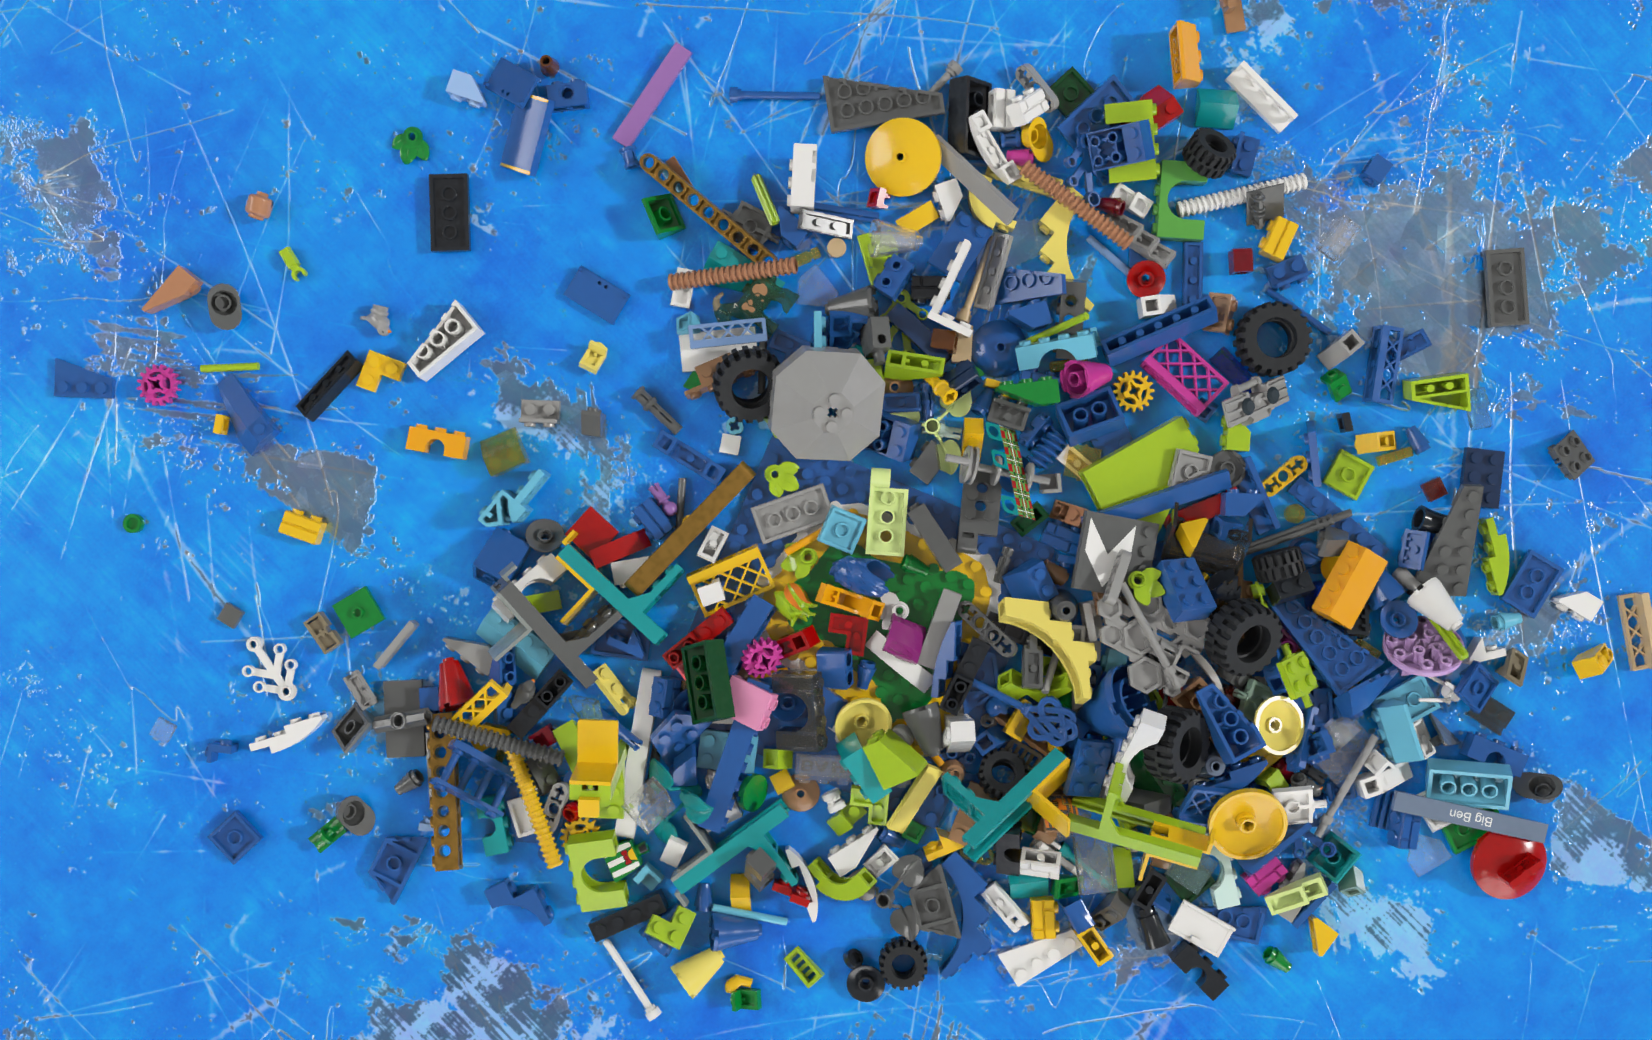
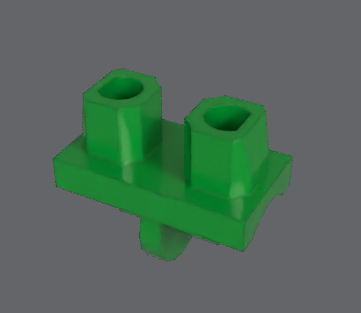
[308,816,348,853]

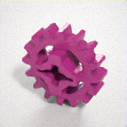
[137,364,182,406]
[741,637,783,678]

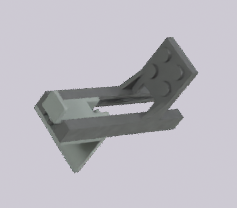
[488,562,623,689]

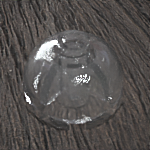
[1324,717,1362,755]

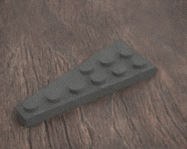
[823,76,945,134]

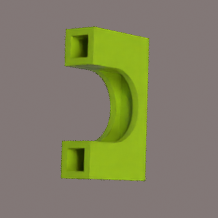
[1104,99,1160,184]
[564,829,630,912]

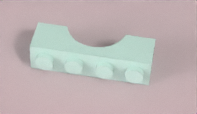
[1205,829,1242,910]

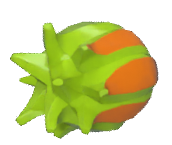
[774,583,818,627]

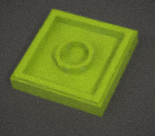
[1321,449,1375,501]

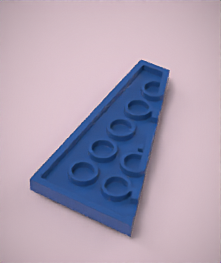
[1266,599,1385,697]

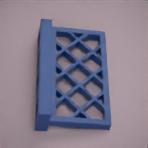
[1171,785,1238,829]

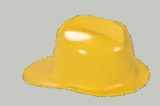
[1021,117,1053,162]

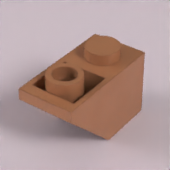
[1049,499,1089,529]

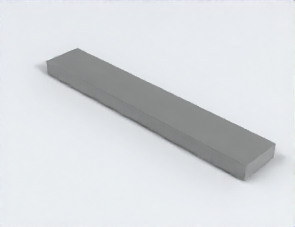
[936,134,1019,226]

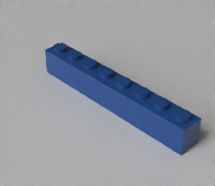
[698,676,773,834]

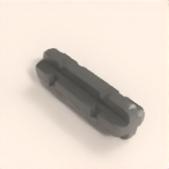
[993,546,1014,584]

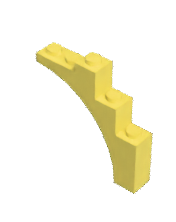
[1037,187,1095,313]
[998,597,1097,704]

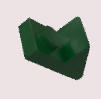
[1010,501,1050,537]

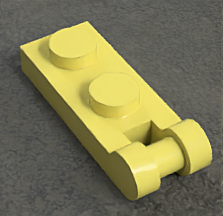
[593,663,637,716]

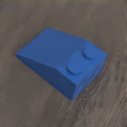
[927,210,993,283]

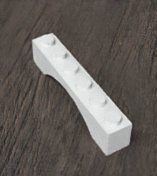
[1102,708,1167,802]

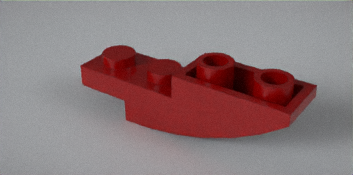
[662,606,734,670]

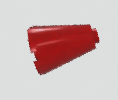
[438,657,478,712]

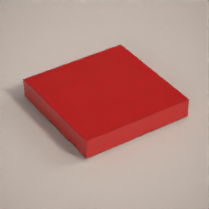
[565,506,619,559]

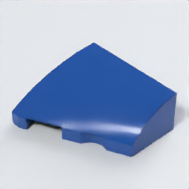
[828,311,868,349]

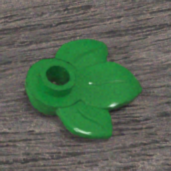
[392,127,430,165]

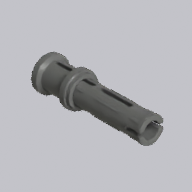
[631,386,683,436]

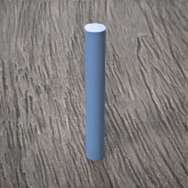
[1086,235,1130,276]

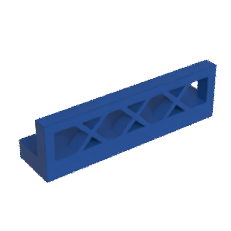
[1362,324,1405,405]
[1236,456,1281,535]
[1237,822,1313,877]

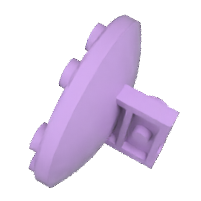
[1382,616,1465,677]

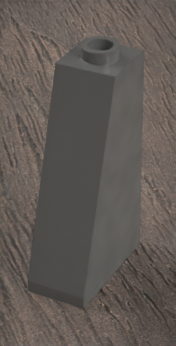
[907,502,963,573]

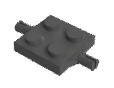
[722,201,781,252]

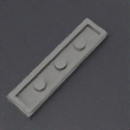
[973,232,1014,312]

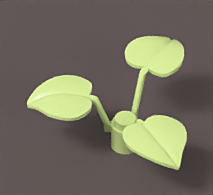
[890,391,972,475]

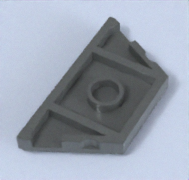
[909,863,962,939]

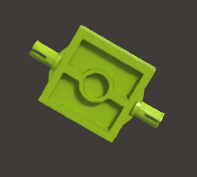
[1276,643,1319,708]

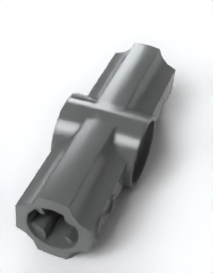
[372,708,433,733]

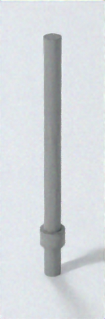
[1121,582,1182,690]
[1314,734,1379,838]

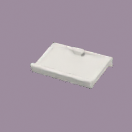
[1167,899,1236,958]

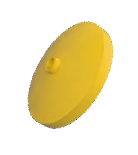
[865,118,942,197]
[1207,788,1288,860]

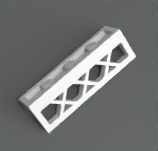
[1225,61,1298,134]

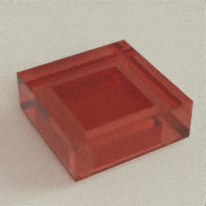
[1420,476,1448,502]

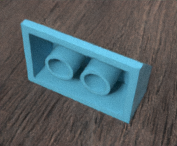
[1371,698,1425,763]

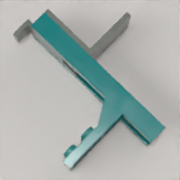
[671,797,799,908]

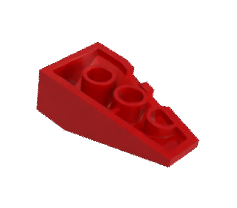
[1119,85,1184,131]

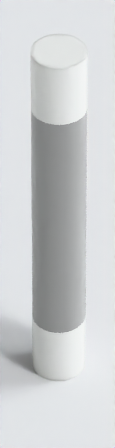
[1036,841,1080,876]

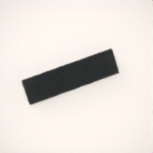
[296,350,363,422]

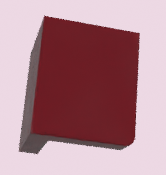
[1228,248,1254,275]
[528,723,557,747]

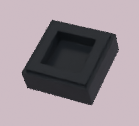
[1336,412,1354,433]

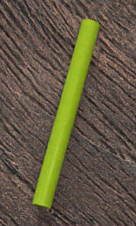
[1026,312,1089,342]

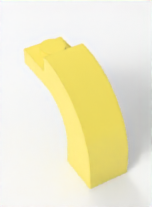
[968,174,1017,233]

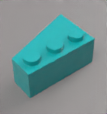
[835,732,892,804]

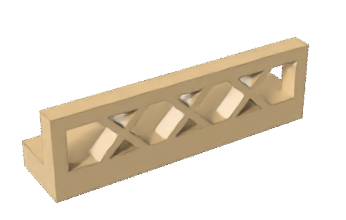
[1617,592,1652,671]

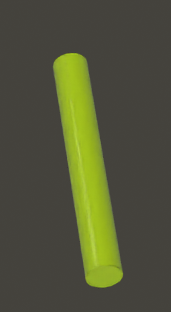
[200,362,260,372]

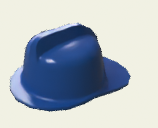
[1288,537,1324,574]

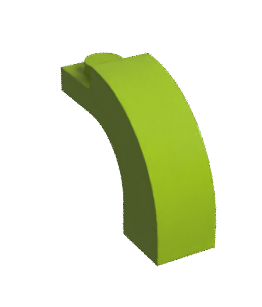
[807,856,877,901]

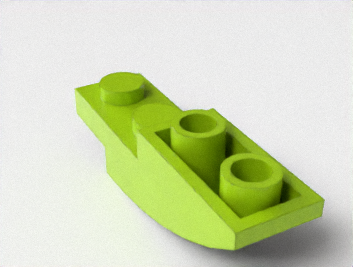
[1478,517,1509,596]

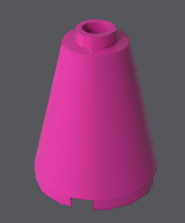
[1060,360,1113,399]

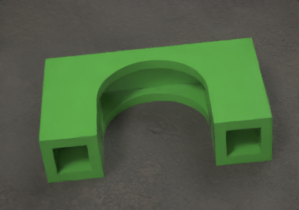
[1151,160,1208,242]

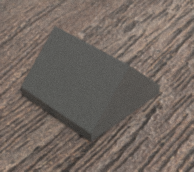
[331,702,375,754]

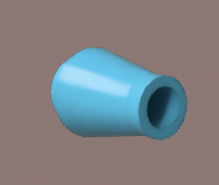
[1490,612,1523,631]

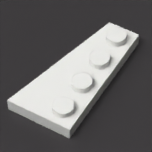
[997,928,1082,987]

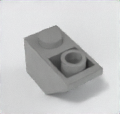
[1316,328,1365,370]

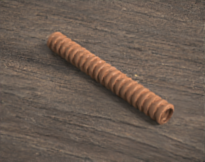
[1019,160,1134,250]
[668,257,798,291]

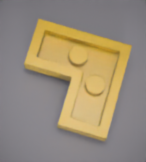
[356,350,407,393]

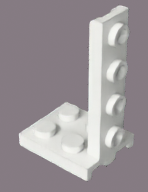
[927,239,974,338]

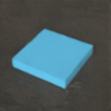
[816,505,867,555]

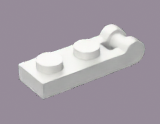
[981,880,1031,933]

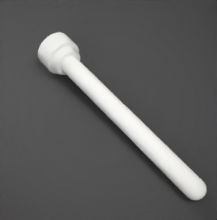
[603,939,662,1021]

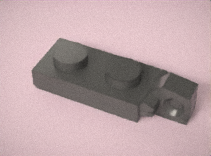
[1022,635,1043,690]

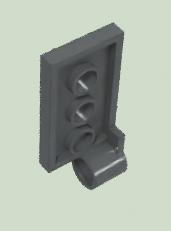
[956,471,1002,555]

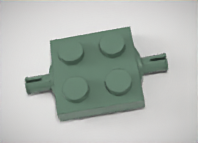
[1233,679,1282,726]

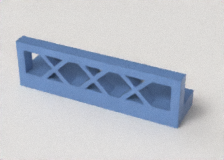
[688,317,768,349]

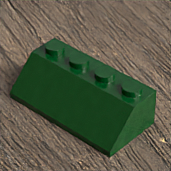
[681,639,735,725]
[1130,750,1188,810]

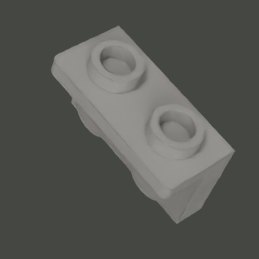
[519,399,561,428]

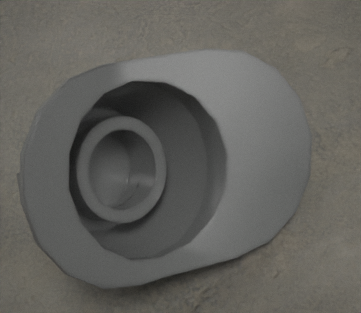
[207,283,242,330]
[1512,772,1563,804]
[335,796,376,836]

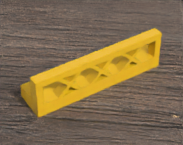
[448,679,513,740]

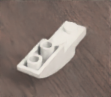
[249,712,328,754]

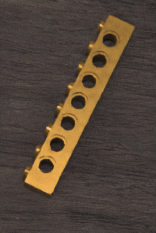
[426,712,463,872]

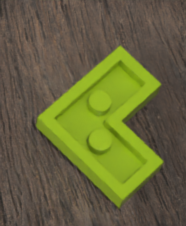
[850,784,890,826]
[644,905,696,950]

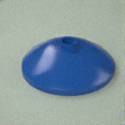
[971,320,1026,378]

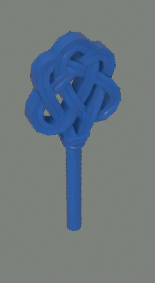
[972,679,1079,747]

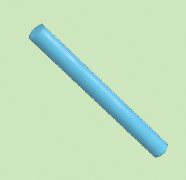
[712,904,788,926]

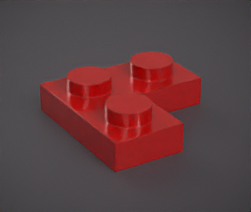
[828,612,869,656]
[772,878,810,908]

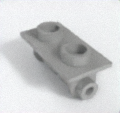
[342,670,378,711]

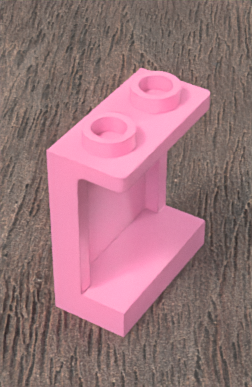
[730,675,778,731]

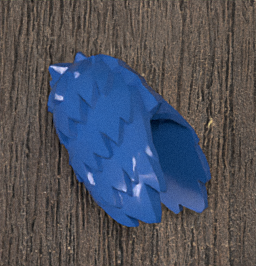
[829,556,895,597]

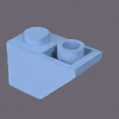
[446,69,487,109]

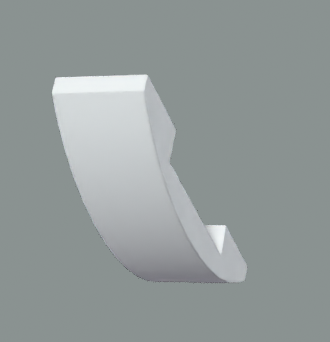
[968,110,1023,185]
[865,630,933,693]
[1181,650,1224,694]
[785,845,818,923]

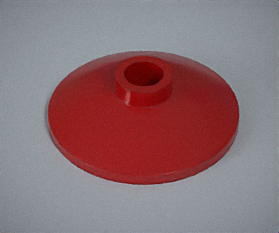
[1127,260,1166,297]

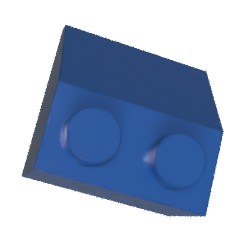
[1002,558,1059,602]

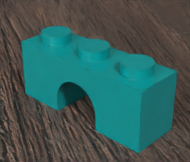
[476,793,514,857]

